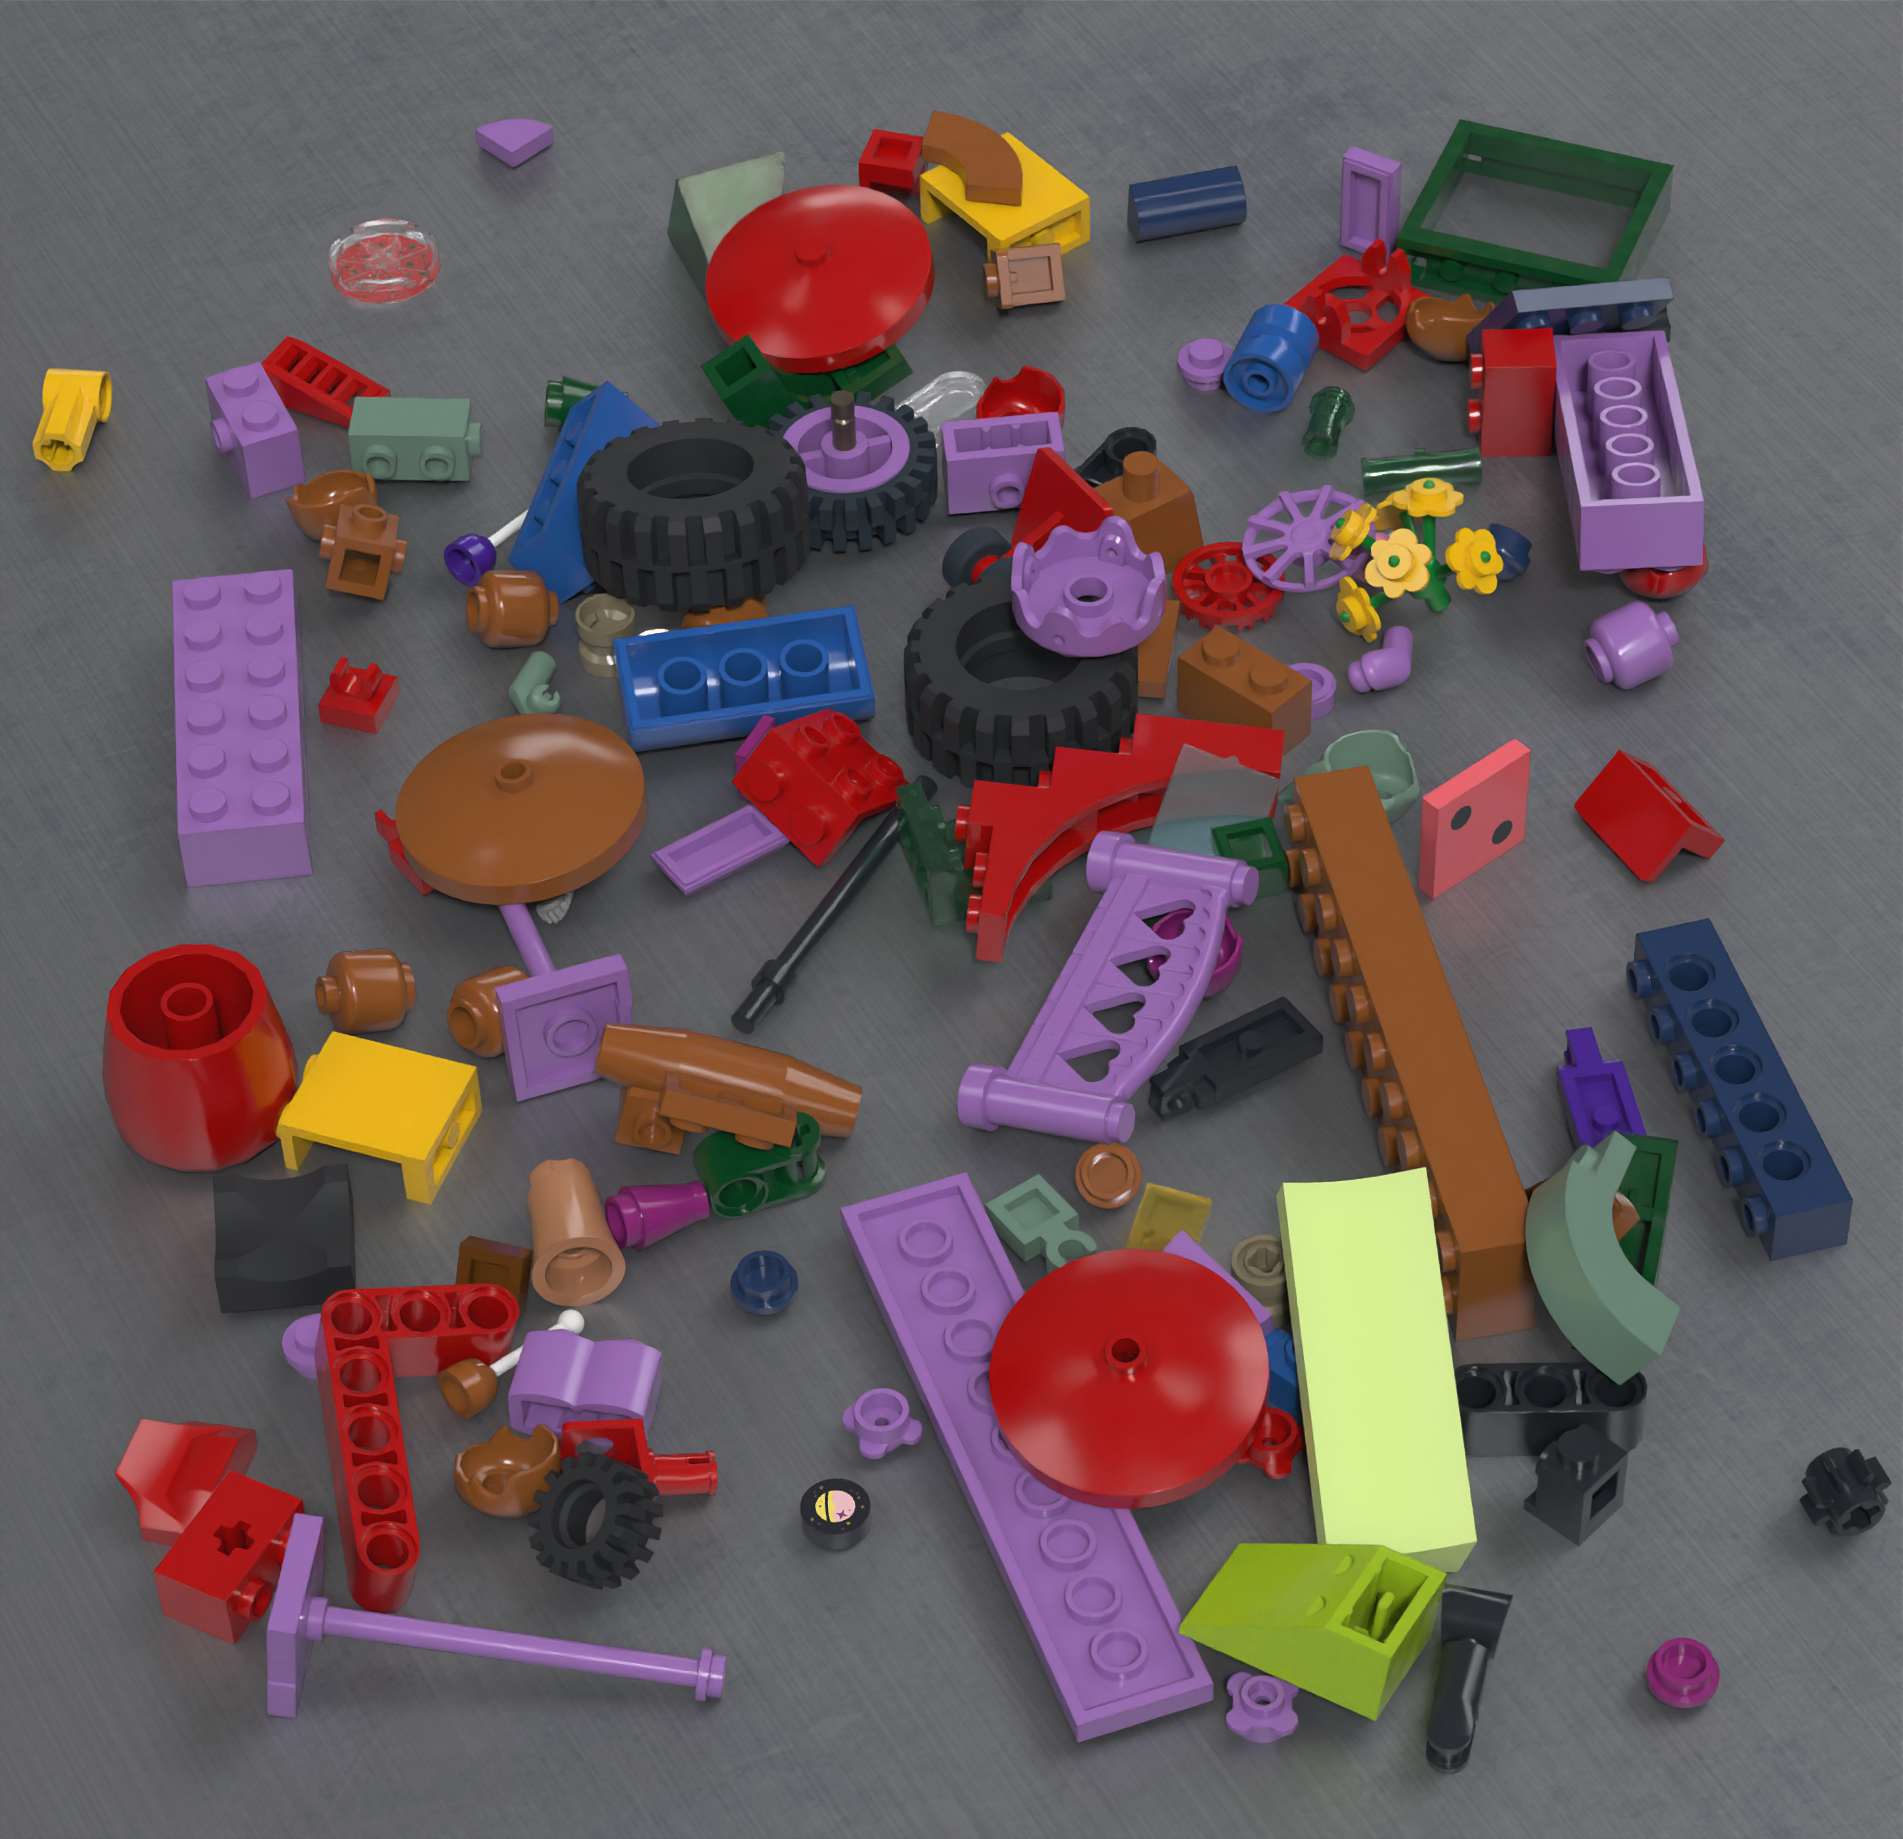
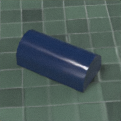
[1127,165,1247,242]

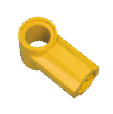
[32,368,112,472]

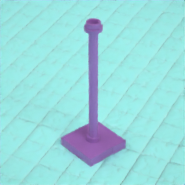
[494,903,633,1102]
[267,1513,727,1718]

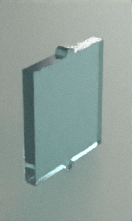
[1147,744,1281,856]

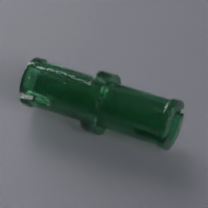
[1361,446,1483,496]

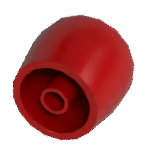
[102,944,299,1172]

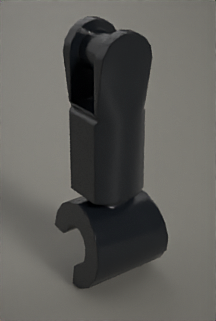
[1426,1583,1513,1774]

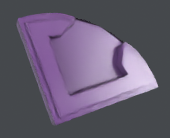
[476,119,554,168]

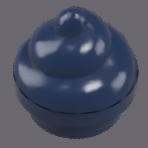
[1487,523,1532,585]

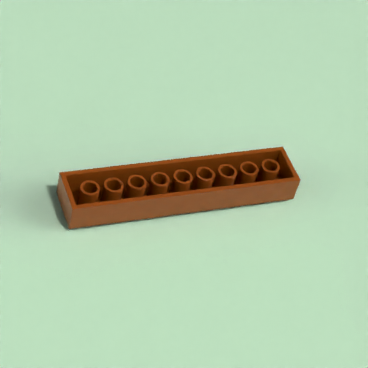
[1283,765,1538,1342]

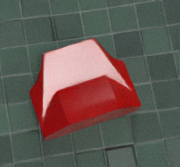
[115,1418,258,1546]

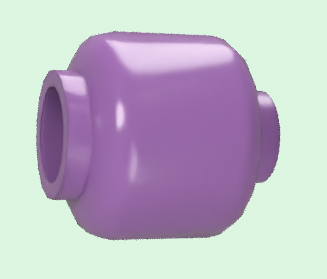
[1583,600,1680,691]

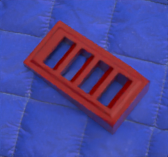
[261,336,391,429]

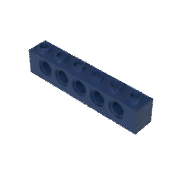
[1626,918,1853,1261]

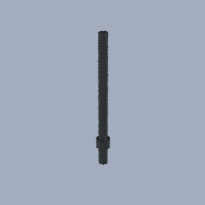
[731,775,938,1034]

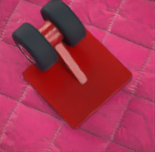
[942,447,1113,588]

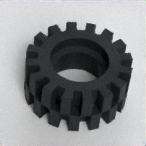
[528,1452,663,1590]

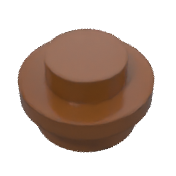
[1075,1142,1142,1210]

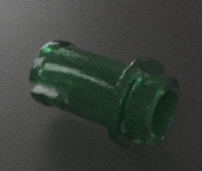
[1301,386,1356,460]

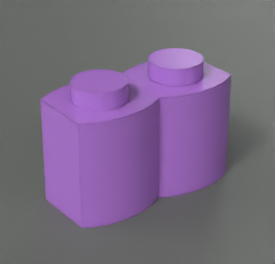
[508,1329,663,1447]

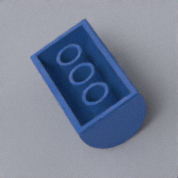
[613,605,875,752]

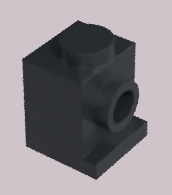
[1524,1423,1628,1546]

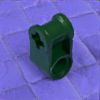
[692,1111,827,1219]

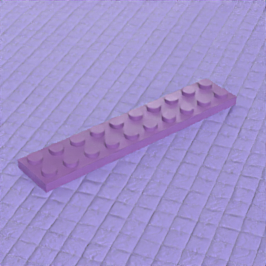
[840,1172,1213,1743]

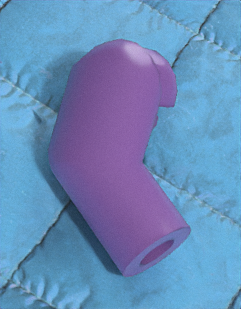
[1347,626,1413,693]

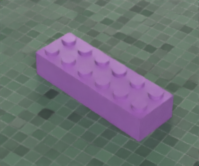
[1553,330,1704,574]
[172,569,313,888]

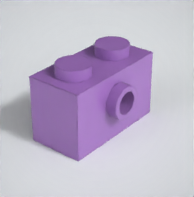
[205,362,306,499]
[941,412,1065,515]

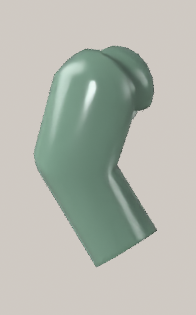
[508,651,561,715]

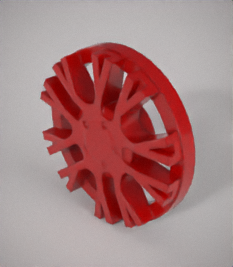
[1173,542,1285,632]

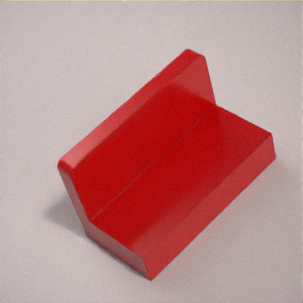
[1574,749,1725,883]

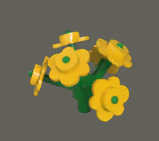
[1329,478,1503,643]

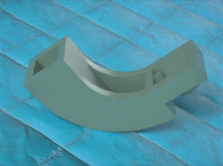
[1525,1130,1681,1385]

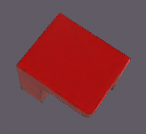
[858,129,928,195]

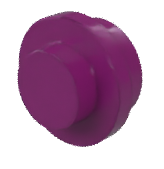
[1646,1638,1720,1708]

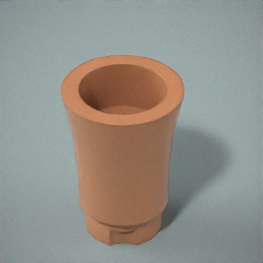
[526,1158,626,1307]

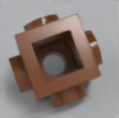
[318,504,407,600]

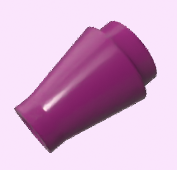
[605,1181,710,1251]

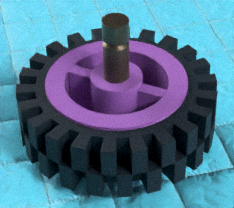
[769,390,938,551]

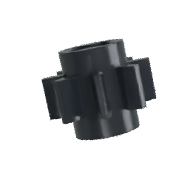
[1799,1447,1892,1536]

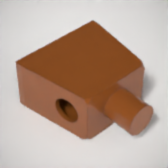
[1094,451,1204,575]

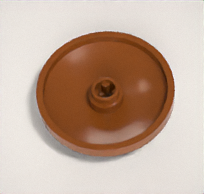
[395,713,648,905]

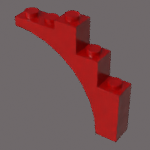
[954,713,1285,963]

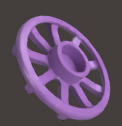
[1242,484,1376,593]

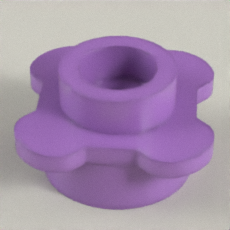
[842,1388,923,1459]
[1226,1672,1299,1743]

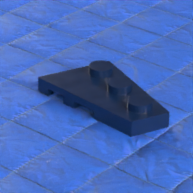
[1467,277,1674,354]

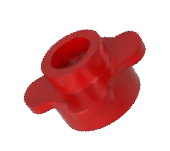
[1237,1407,1306,1479]

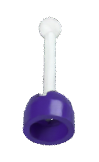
[444,509,529,586]

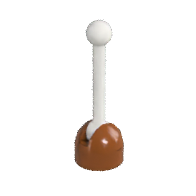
[438,1309,585,1420]

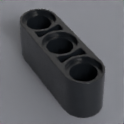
[1454,1362,1648,1456]

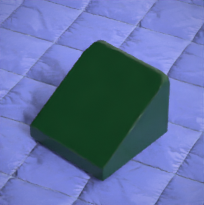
[1210,817,1289,900]

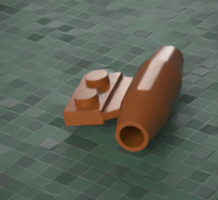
[593,1022,862,1149]

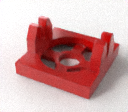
[1283,238,1432,371]

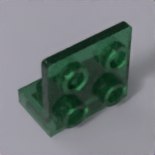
[896,782,1053,926]

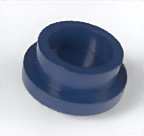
[731,1250,799,1315]

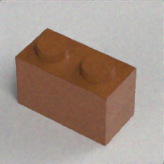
[1177,625,1312,757]

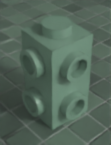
[348,397,484,482]

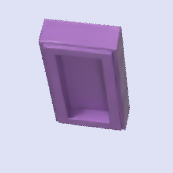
[1340,145,1402,262]

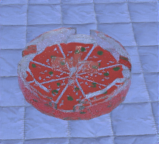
[327,218,441,305]

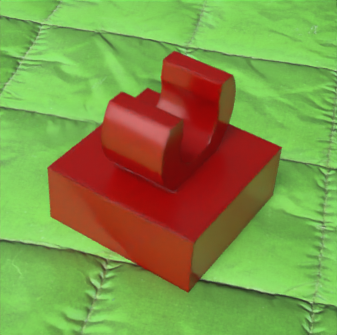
[318,657,400,734]

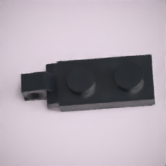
[1148,996,1324,1120]

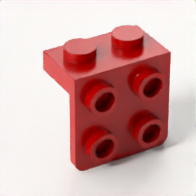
[731,709,911,867]

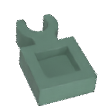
[985,1174,1097,1274]

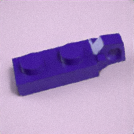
[1556,1027,1647,1150]

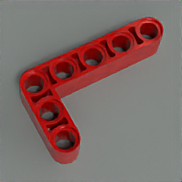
[314,1283,519,1613]

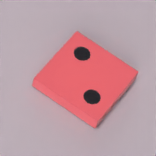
[1418,739,1531,899]

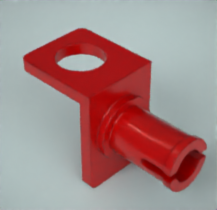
[560,1418,718,1501]

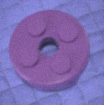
[1011,516,1166,657]

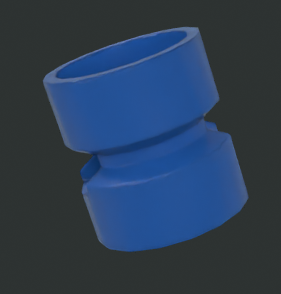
[1223,304,1319,413]

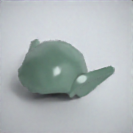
[1277,730,1421,824]

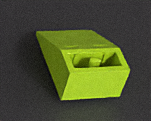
[1178,1543,1447,1721]

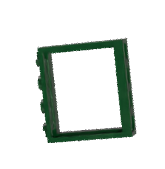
[1397,119,1674,305]

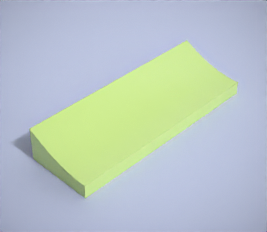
[1276,1167,1477,1572]

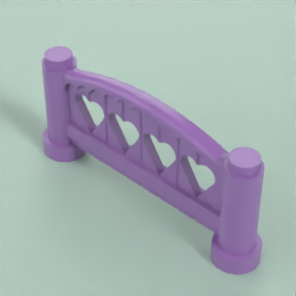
[957,830,1259,1145]

